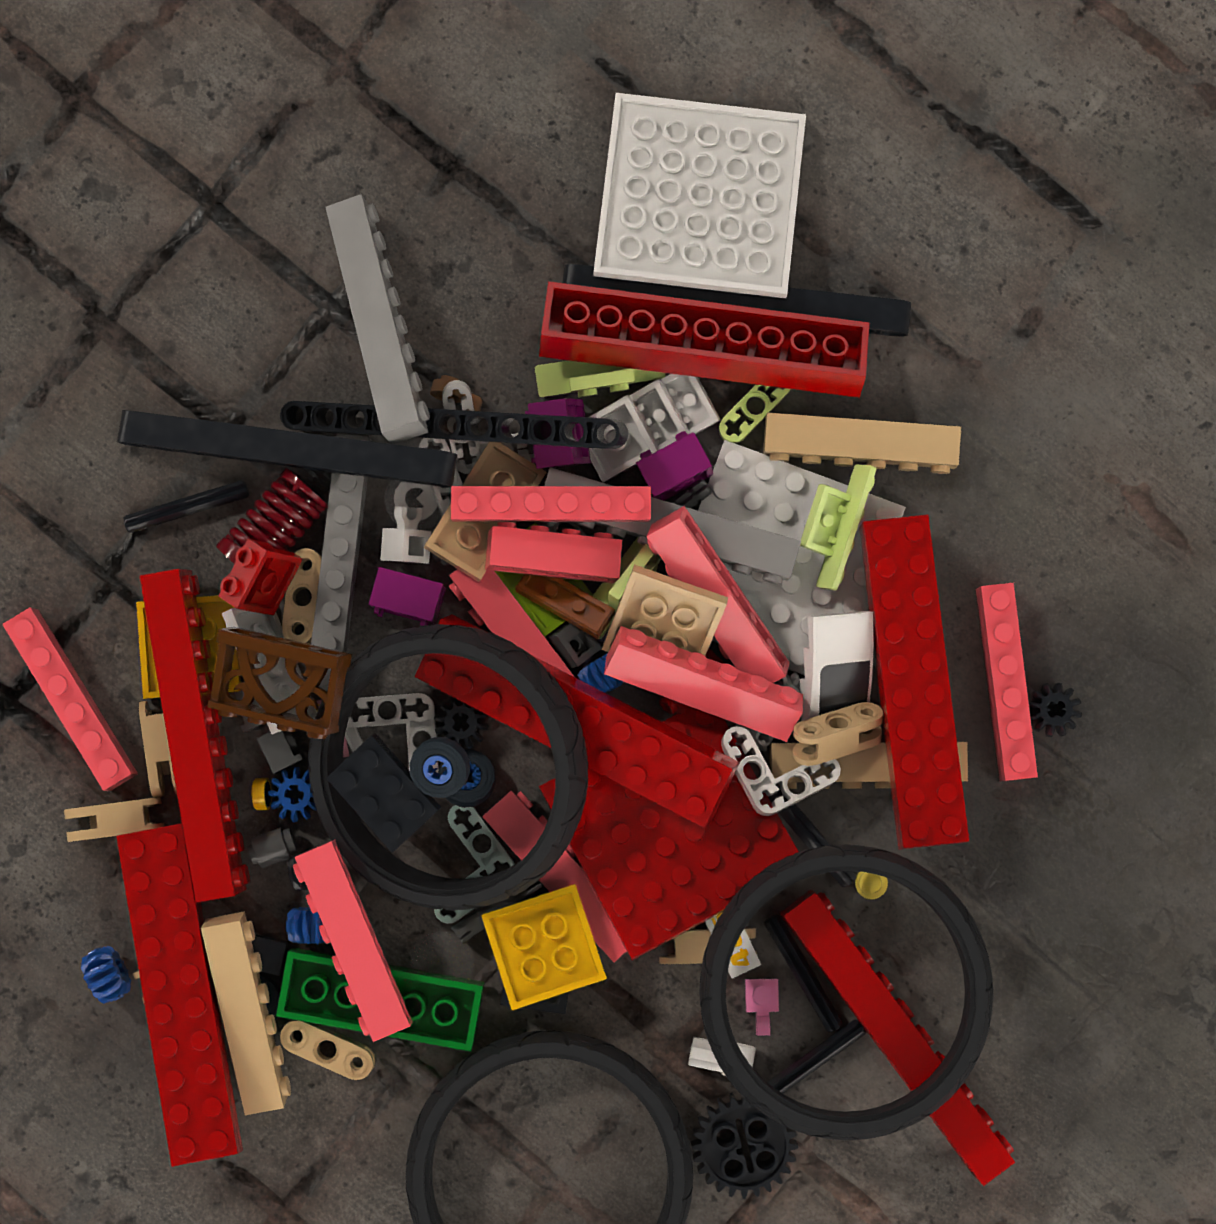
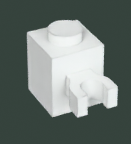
[380,506,431,564]

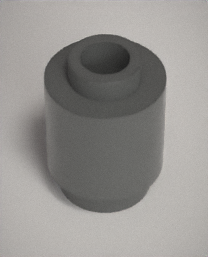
[247,827,298,869]

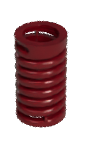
[216,467,328,564]

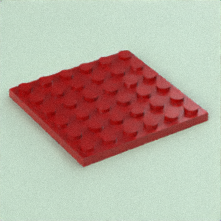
[539,707,799,960]

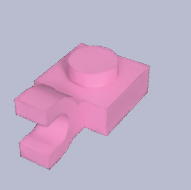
[745,979,779,1036]

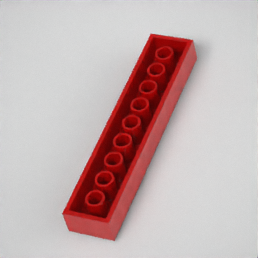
[539,281,869,398]
[859,515,969,850]
[139,569,250,903]
[414,614,740,828]
[116,823,243,1167]
[780,890,1015,1186]

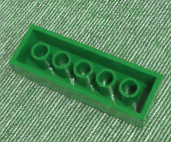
[276,947,485,1051]

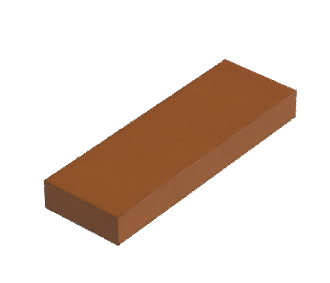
[515,574,615,639]

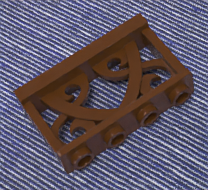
[208,627,352,739]

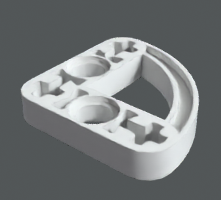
[345,693,439,773]

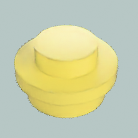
[855,872,888,899]

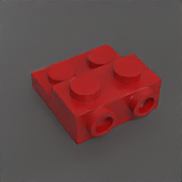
[218,538,303,616]

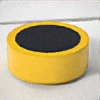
[251,778,272,811]

